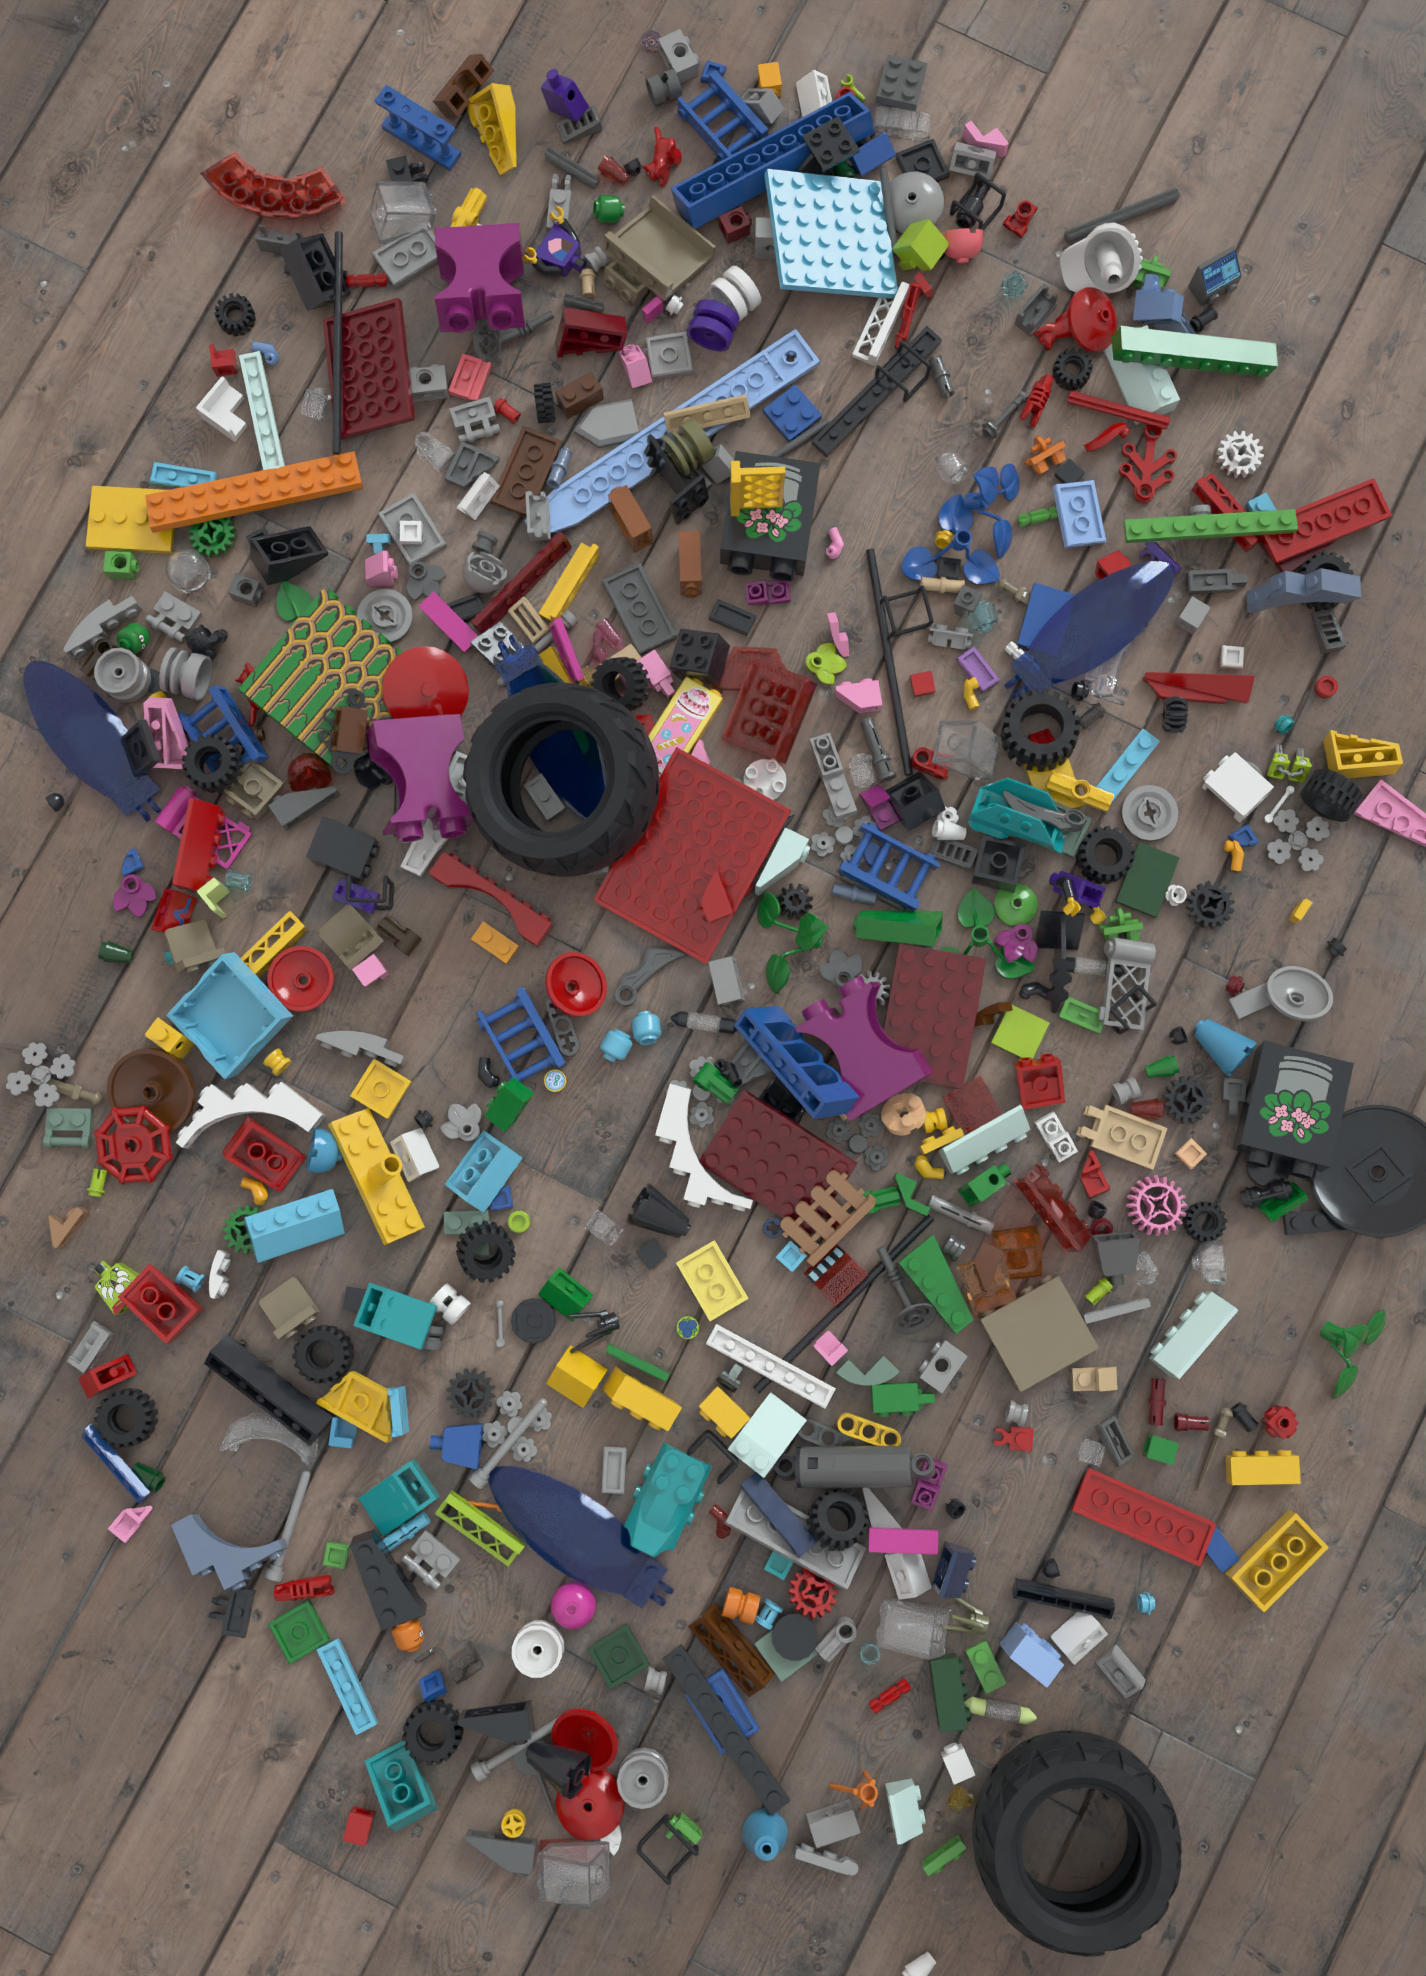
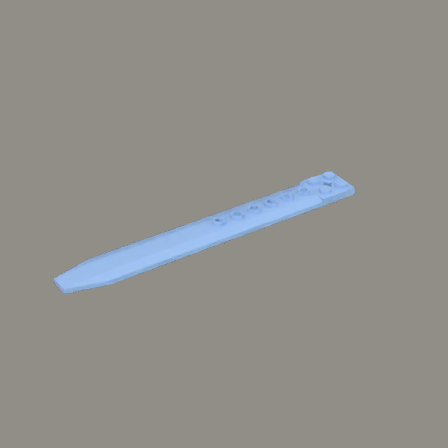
[525,329,820,534]

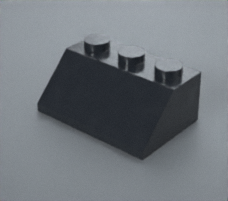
[279,233,351,311]

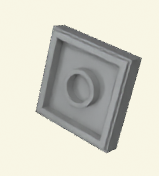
[645,331,693,380]

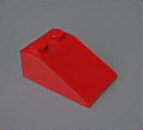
[222,1116,306,1193]
[118,1263,204,1344]

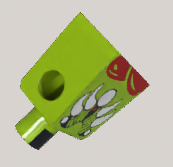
[94,1260,139,1315]

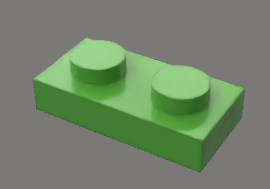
[1058,997,1103,1034]
[965,1639,1007,1694]
[921,1834,967,1876]

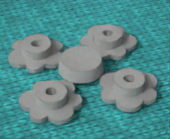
[811,805,877,865]
[1267,809,1330,872]
[6,1042,76,1107]
[666,1056,737,1128]
[482,1391,552,1462]

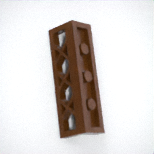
[688,1602,775,1698]

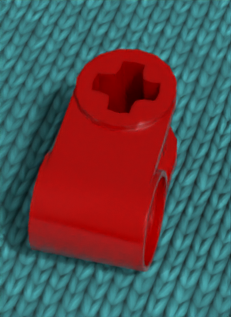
[911,747,954,781]

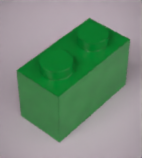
[484,1077,534,1133]

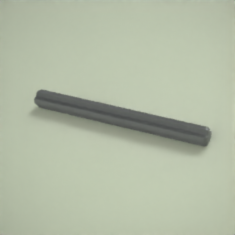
[1064,188,1180,243]

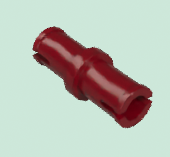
[1148,1378,1167,1426]

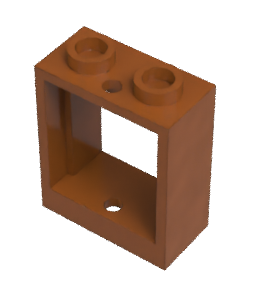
[608,485,653,553]
[678,531,702,598]

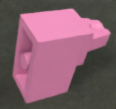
[619,649,675,699]

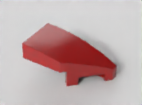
[1080,1150,1110,1199]

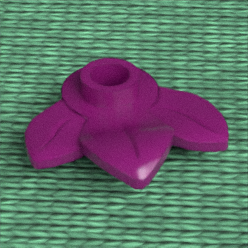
[113,874,156,917]
[995,924,1038,963]

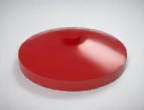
[381,646,469,719]

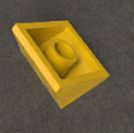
[546,1345,608,1408]

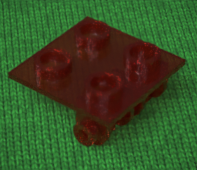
[942,1076,1002,1135]

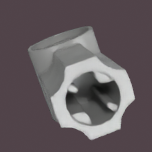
[815,1616,856,1662]

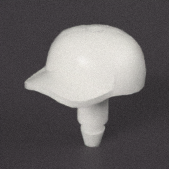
[1060,222,1143,293]

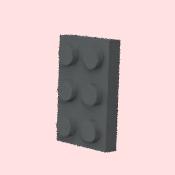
[875,54,927,112]

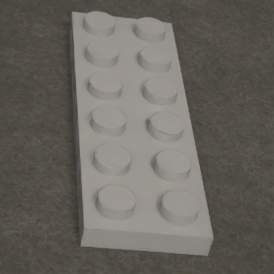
[724,1489,866,1591]

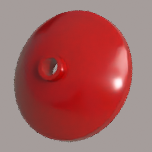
[1068,287,1118,352]
[267,946,334,1012]
[545,952,607,1017]
[552,1708,618,1772]
[556,1769,625,1840]

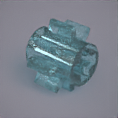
[1001,270,1028,299]

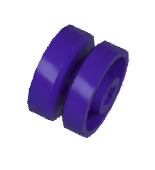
[687,299,739,352]

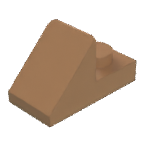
[48,1207,90,1249]

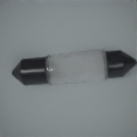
[1066,956,1125,977]
[671,1011,738,1034]

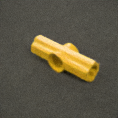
[450,187,488,227]
[1045,771,1114,812]

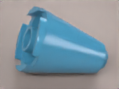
[1193,1019,1258,1077]
[742,1808,788,1861]

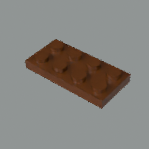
[490,426,563,517]

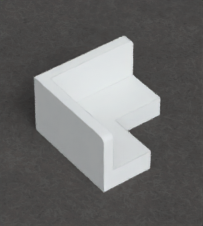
[196,376,248,442]

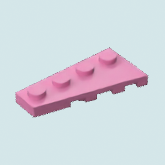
[1353,779,1426,847]

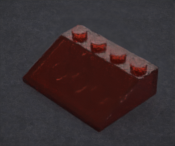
[722,659,817,764]
[1013,1164,1092,1252]

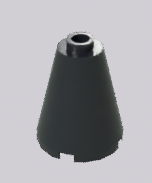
[626,1183,691,1239]
[526,1740,592,1799]

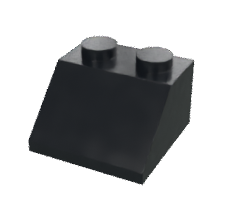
[885,771,946,831]

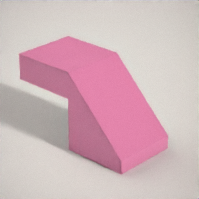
[962,121,1009,157]

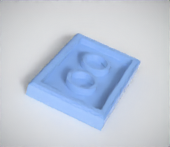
[1052,480,1106,549]

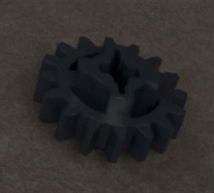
[1186,881,1235,929]
[1162,1076,1212,1124]
[446,1368,496,1418]

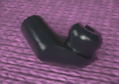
[714,1059,742,1087]

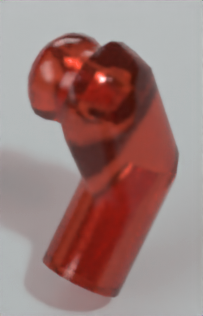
[708,1504,731,1539]

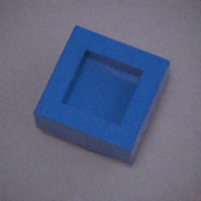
[419,1669,448,1703]

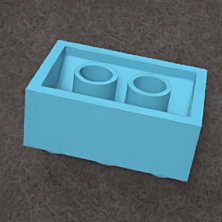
[445,1130,522,1213]

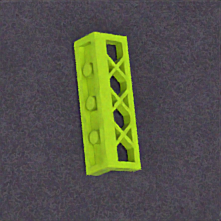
[435,1490,525,1567]

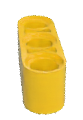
[836,1412,901,1446]

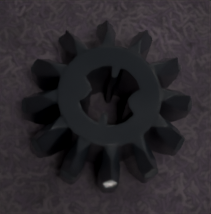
[1162,696,1188,734]
[777,883,813,921]

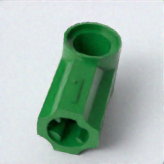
[692,1062,739,1105]
[863,1186,901,1215]

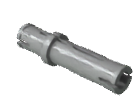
[928,1195,995,1235]

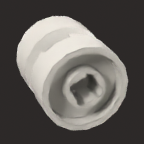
[429,1283,471,1325]

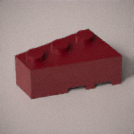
[555,307,627,358]

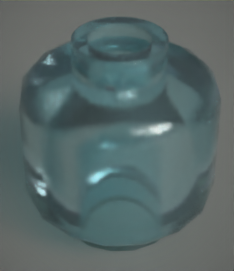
[968,600,999,634]

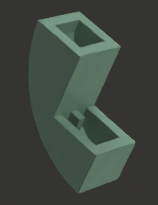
[835,1355,900,1386]

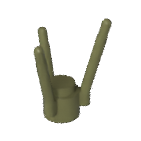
[929,1598,989,1635]

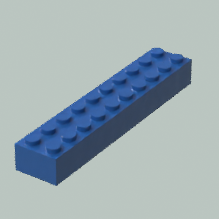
[671,92,874,229]

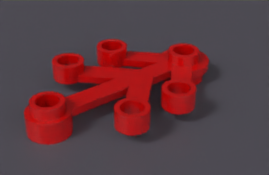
[1118,425,1177,503]

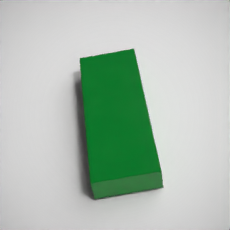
[606,1343,670,1382]

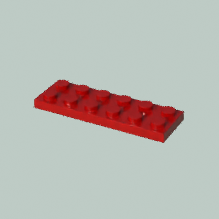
[1260,478,1392,565]
[1071,1467,1217,1567]

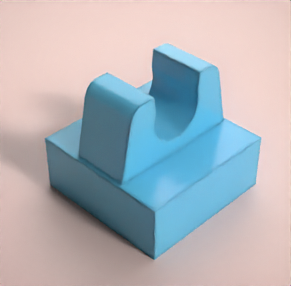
[366,534,391,554]

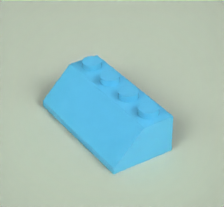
[244,1189,345,1263]

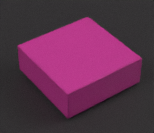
[642,296,663,324]

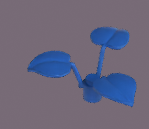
[964,463,1020,559]
[901,493,1000,585]

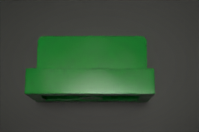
[538,1267,594,1322]

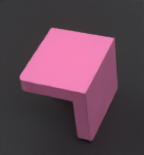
[352,954,390,987]
[813,1331,848,1366]

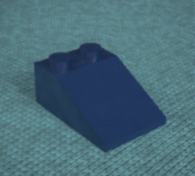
[932,1541,976,1598]

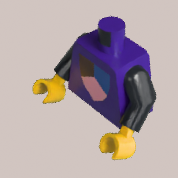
[522,206,587,277]
[1049,871,1106,925]

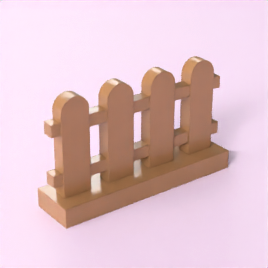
[780,1170,876,1266]

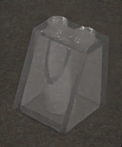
[369,181,437,244]
[932,721,1002,780]
[876,1598,951,1660]
[536,1841,611,1910]

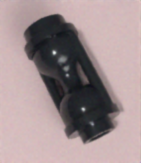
[1240,1177,1293,1209]

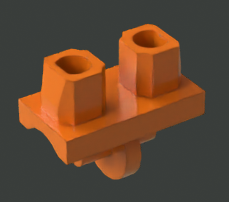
[1024,436,1066,475]

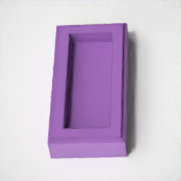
[956,646,1000,694]

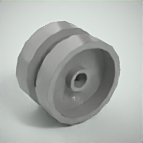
[94,648,151,703]
[617,1747,669,1809]

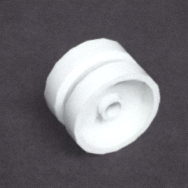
[709,266,761,322]
[512,1620,564,1678]

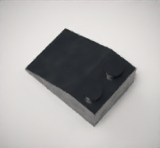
[250,526,328,585]
[457,1700,535,1745]

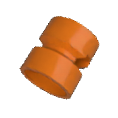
[721,1587,761,1625]

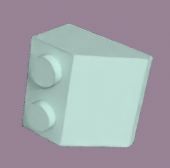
[885,1779,926,1844]

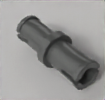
[929,354,955,399]

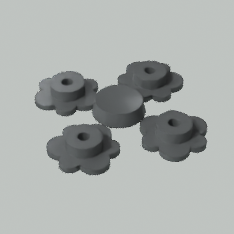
[826,1113,889,1175]

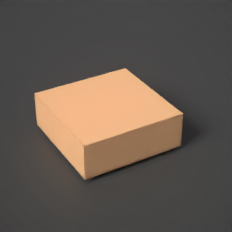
[1174,1138,1207,1170]

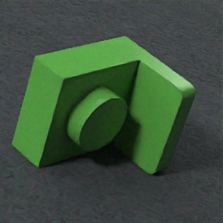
[665,1812,702,1845]

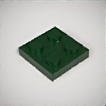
[587,1623,650,1690]

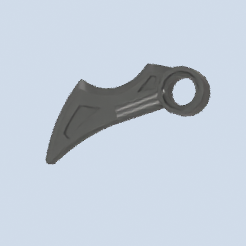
[1002,791,1086,832]
[615,946,688,1007]

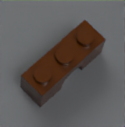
[432,54,495,118]

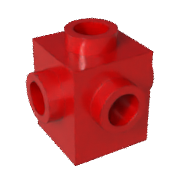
[1260,1405,1299,1439]

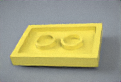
[676,1240,749,1321]

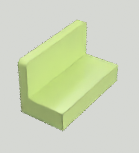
[197,878,230,919]

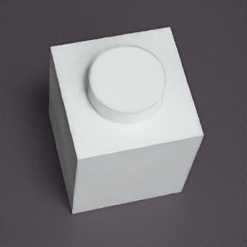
[940,1743,975,1785]

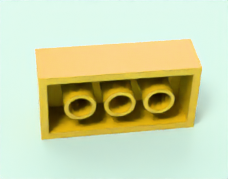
[1224,1510,1329,1612]

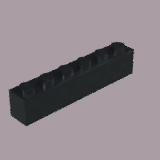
[204,1335,333,1446]

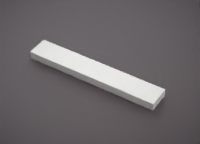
[706,1324,836,1409]

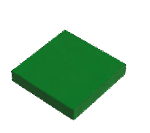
[268,1599,331,1665]

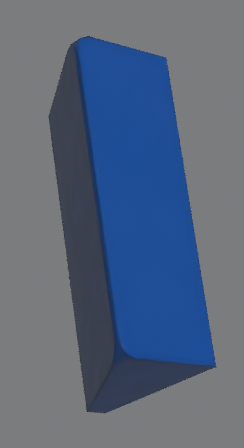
[850,132,896,177]

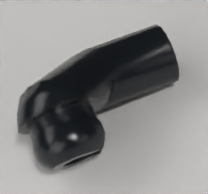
[1019,982,1049,1000]
[478,1057,500,1088]

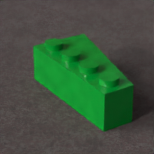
[897,1235,974,1334]

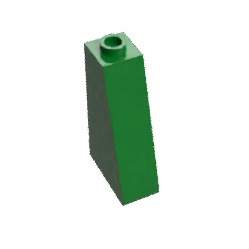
[853,910,943,946]

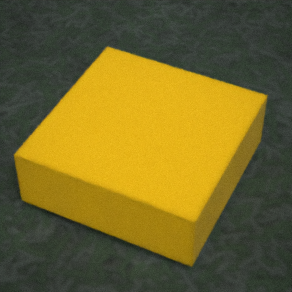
[1288,898,1313,924]

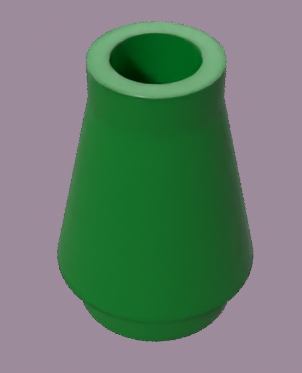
[1145,1055,1180,1079]

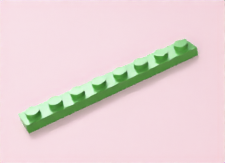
[1123,509,1298,543]

